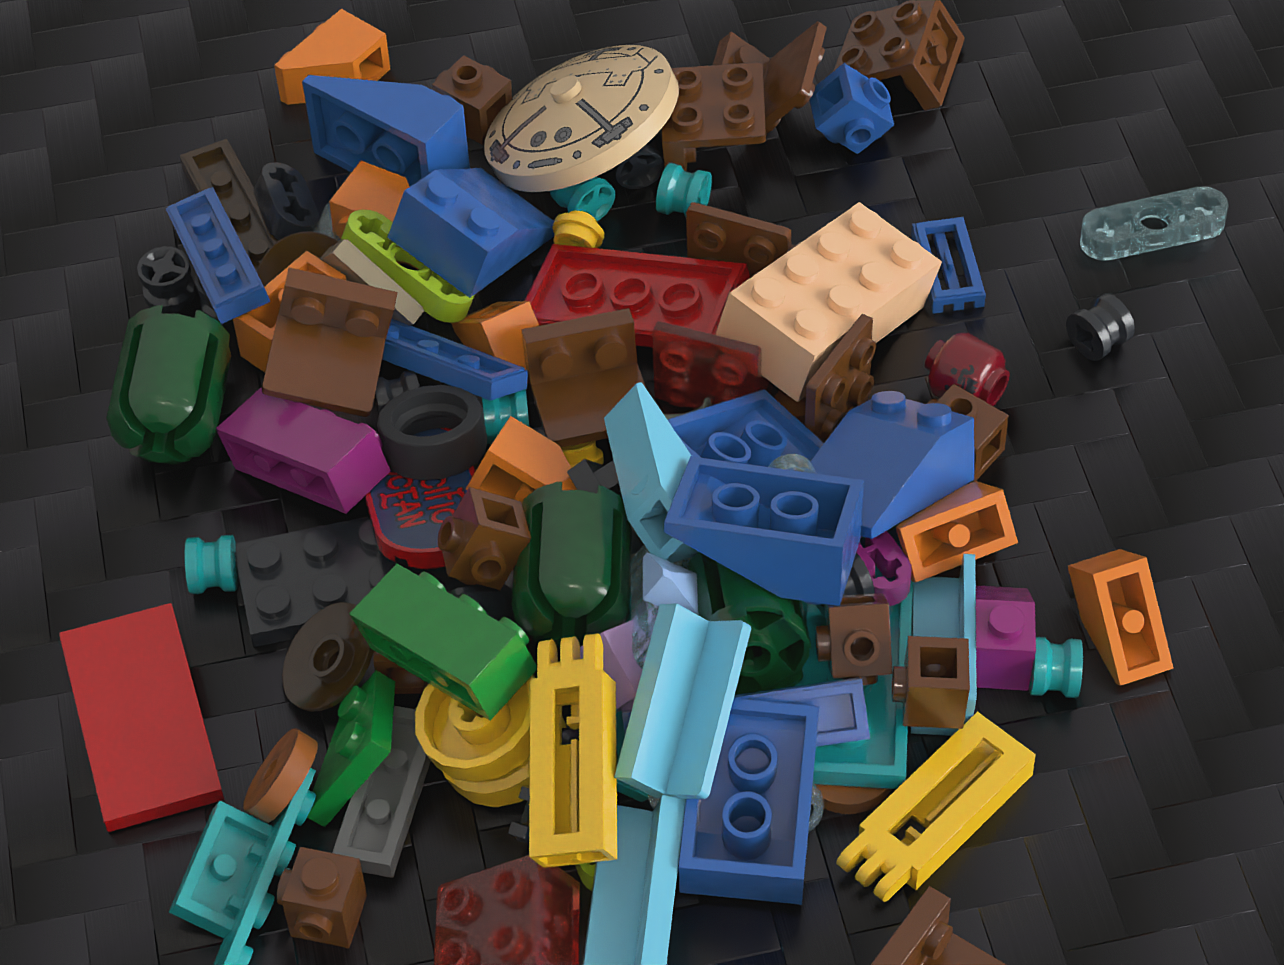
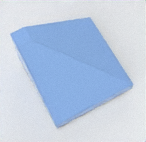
[643,552,699,615]

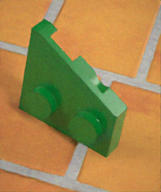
[307,670,395,827]

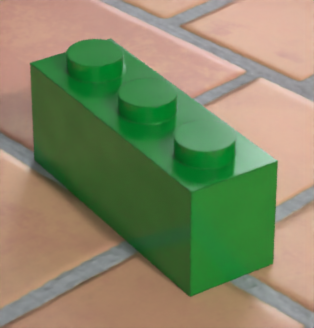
[349,564,537,721]

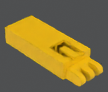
[529,633,617,868]
[836,711,1036,902]

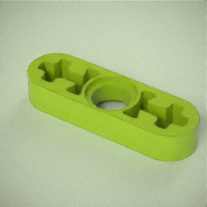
[341,210,475,323]

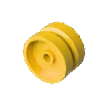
[415,675,566,807]

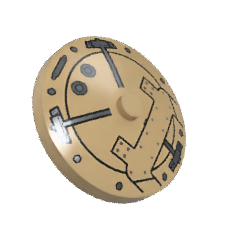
[484,45,679,192]

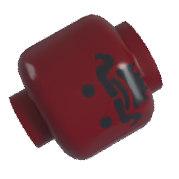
[924,332,1010,406]

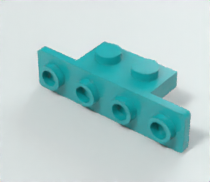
[169,768,316,965]

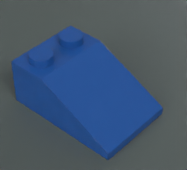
[302,75,470,187]
[387,168,555,298]
[667,389,824,472]
[802,391,974,539]
[664,456,864,606]
[678,698,820,905]

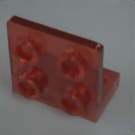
[652,321,774,409]
[434,855,580,965]

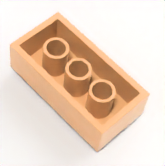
[714,202,942,402]

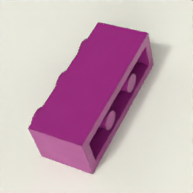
[216,388,391,514]

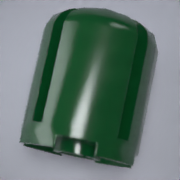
[106,305,231,465]
[511,481,632,650]
[686,551,812,695]

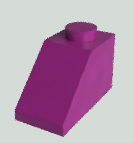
[976,585,1036,690]

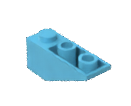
[604,382,698,563]

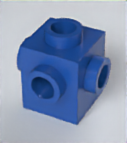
[810,63,894,154]

